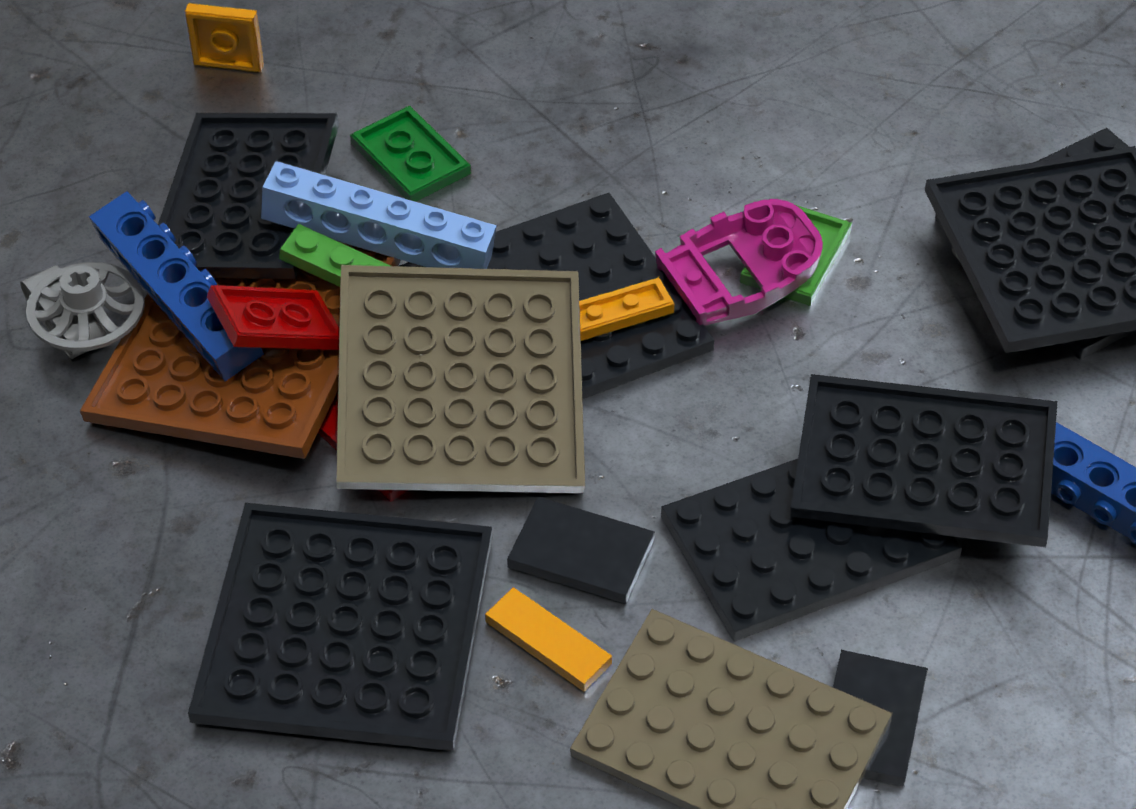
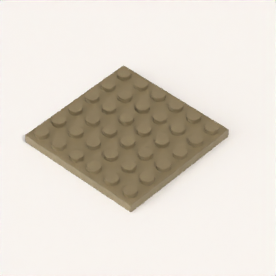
[336,265,585,493]

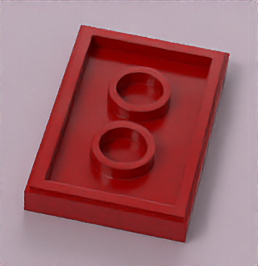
[207,285,340,350]

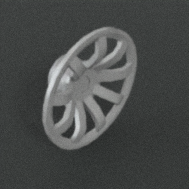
[26,262,145,351]

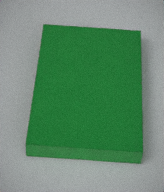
[350,105,471,202]

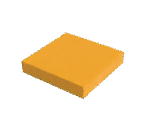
[185,3,264,72]

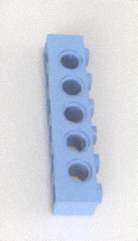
[261,161,497,269]

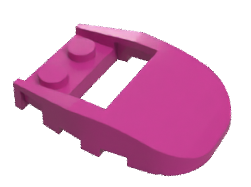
[655,199,823,326]

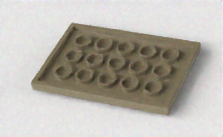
[570,609,892,809]

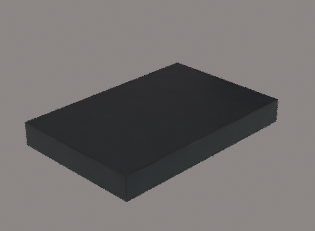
[507,497,655,604]
[833,649,928,787]

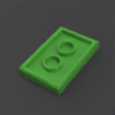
[740,205,852,306]

